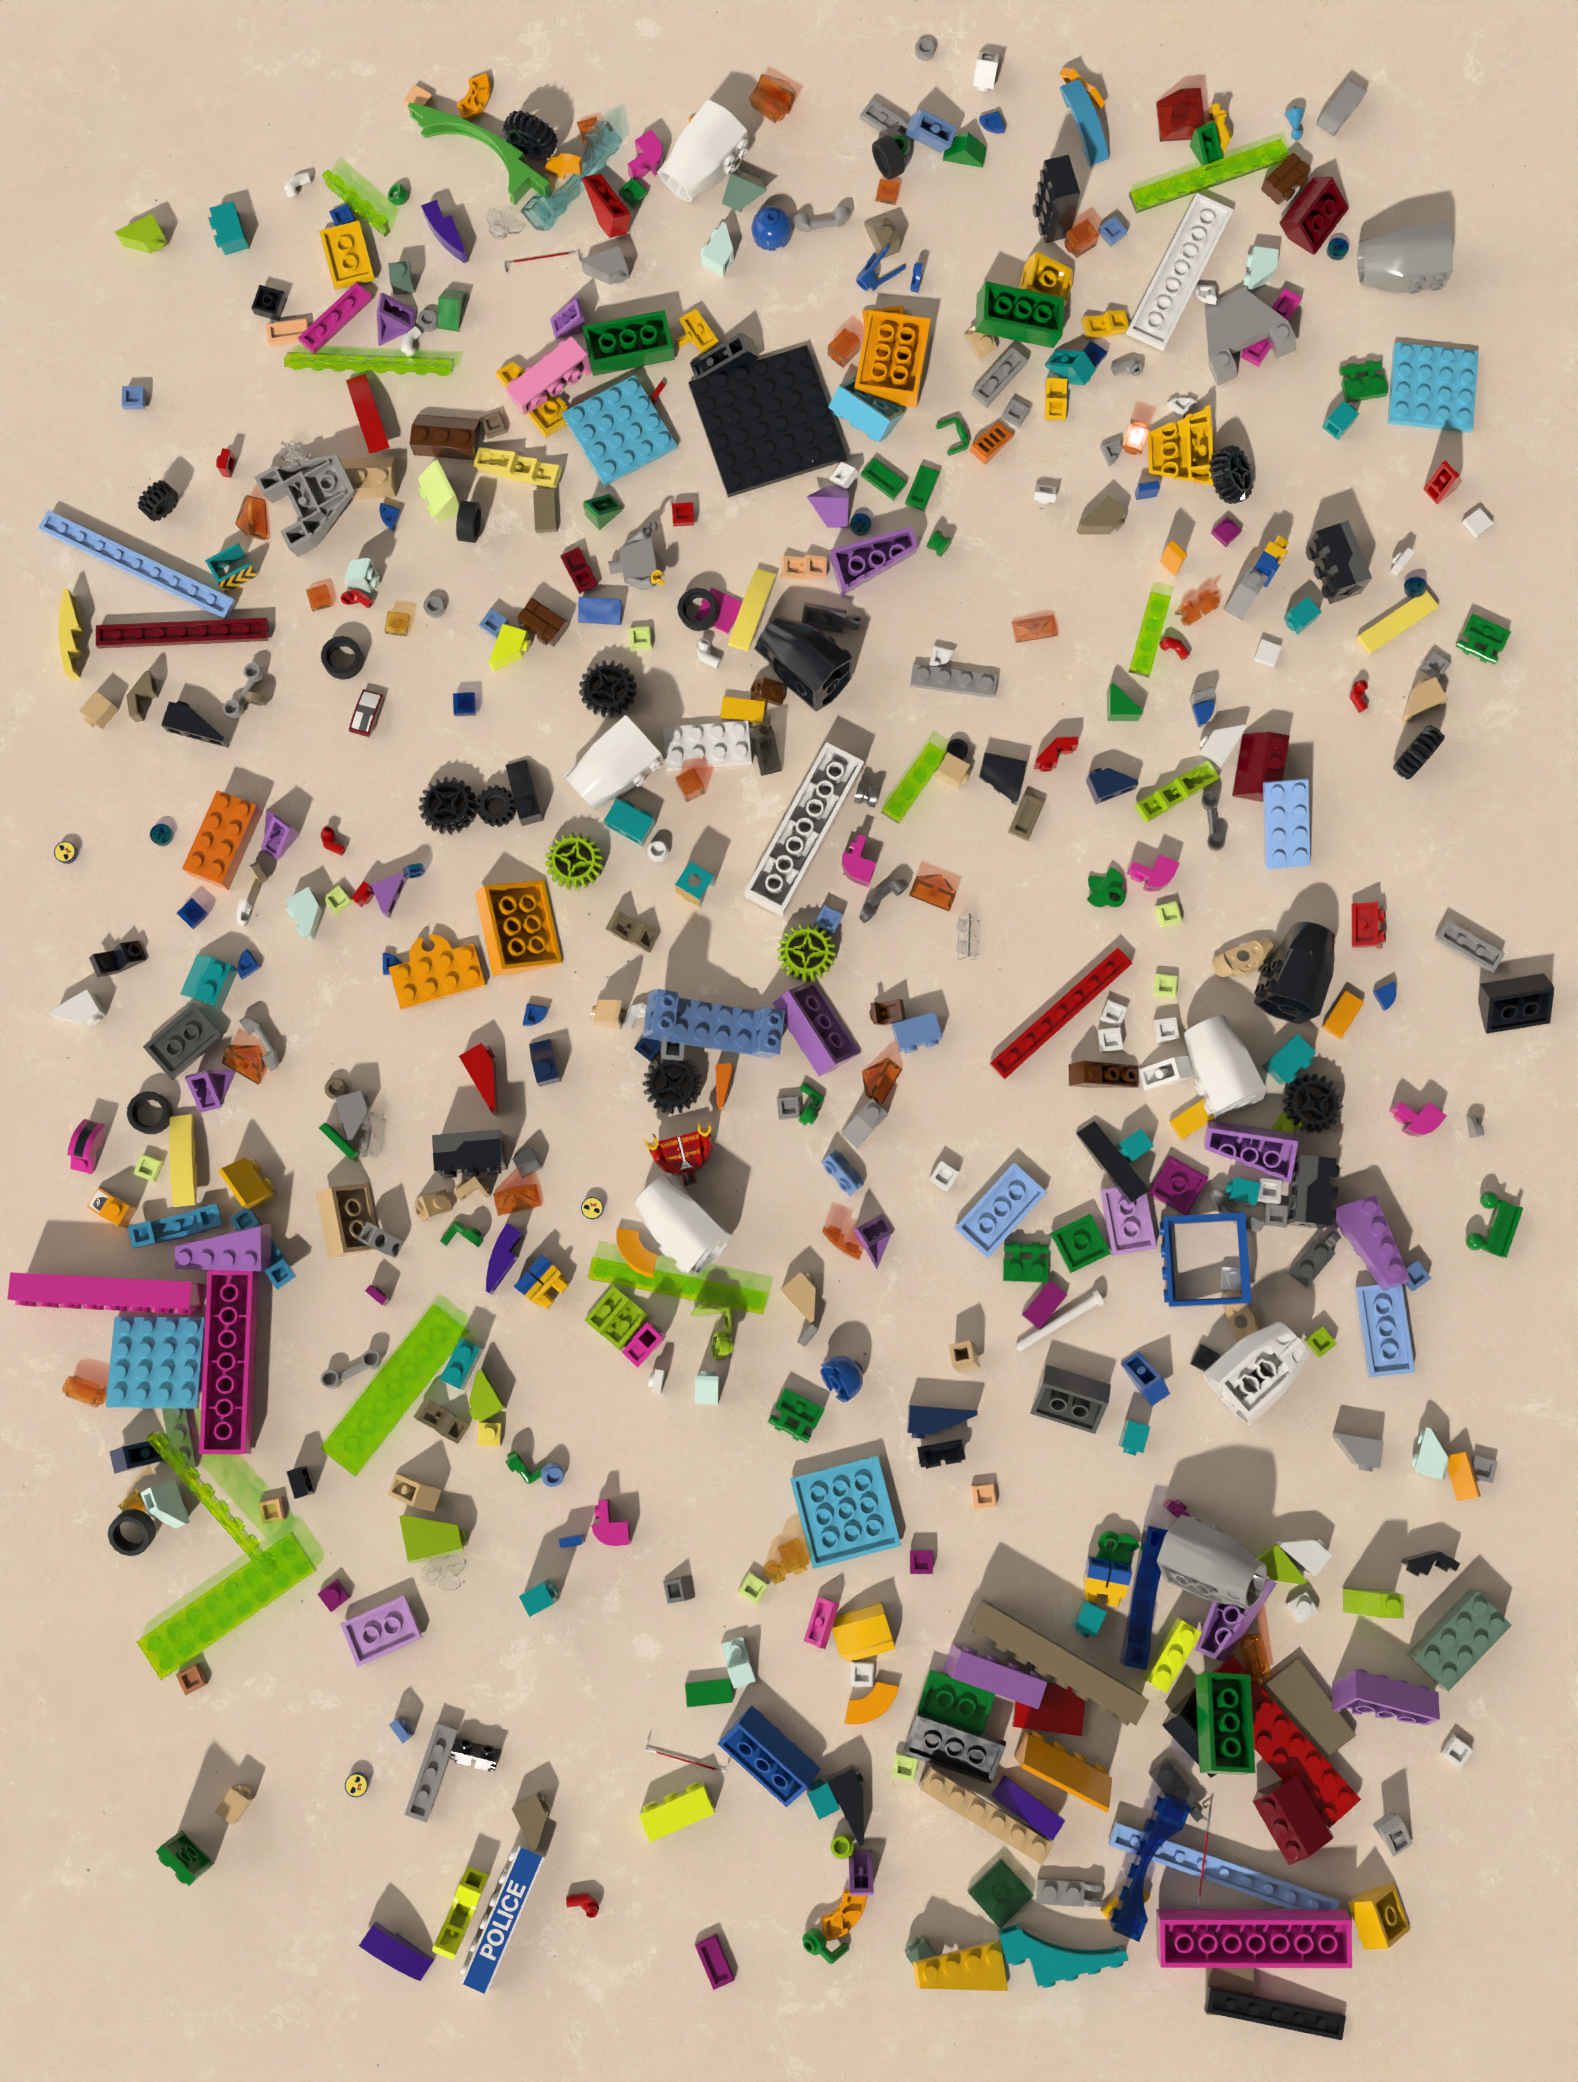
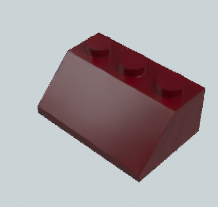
[1279,177,1349,254]
[1232,732,1290,802]
[1253,1773,1334,1865]

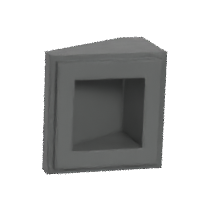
[512,1147,542,1178]
[663,1575,695,1604]

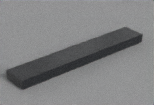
[1204,1986,1346,2040]

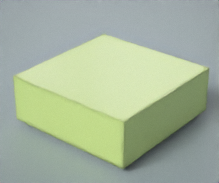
[629,626,652,650]
[322,884,354,916]
[1155,901,1183,928]
[1153,973,1178,998]
[133,1154,164,1182]
[738,1571,769,1604]
[891,1752,919,1781]

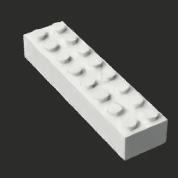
[745,742,864,917]

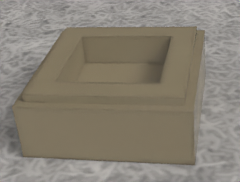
[480,411,507,439]

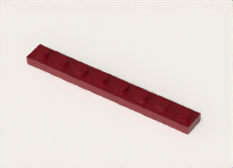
[96,618,269,649]

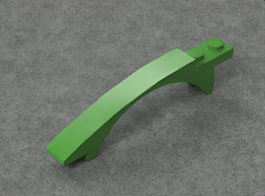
[407,103,552,205]

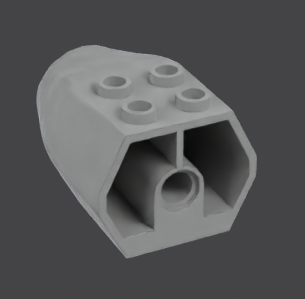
[1357,222,1453,294]
[1157,1515,1267,1609]

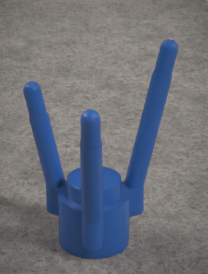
[856,245,906,291]

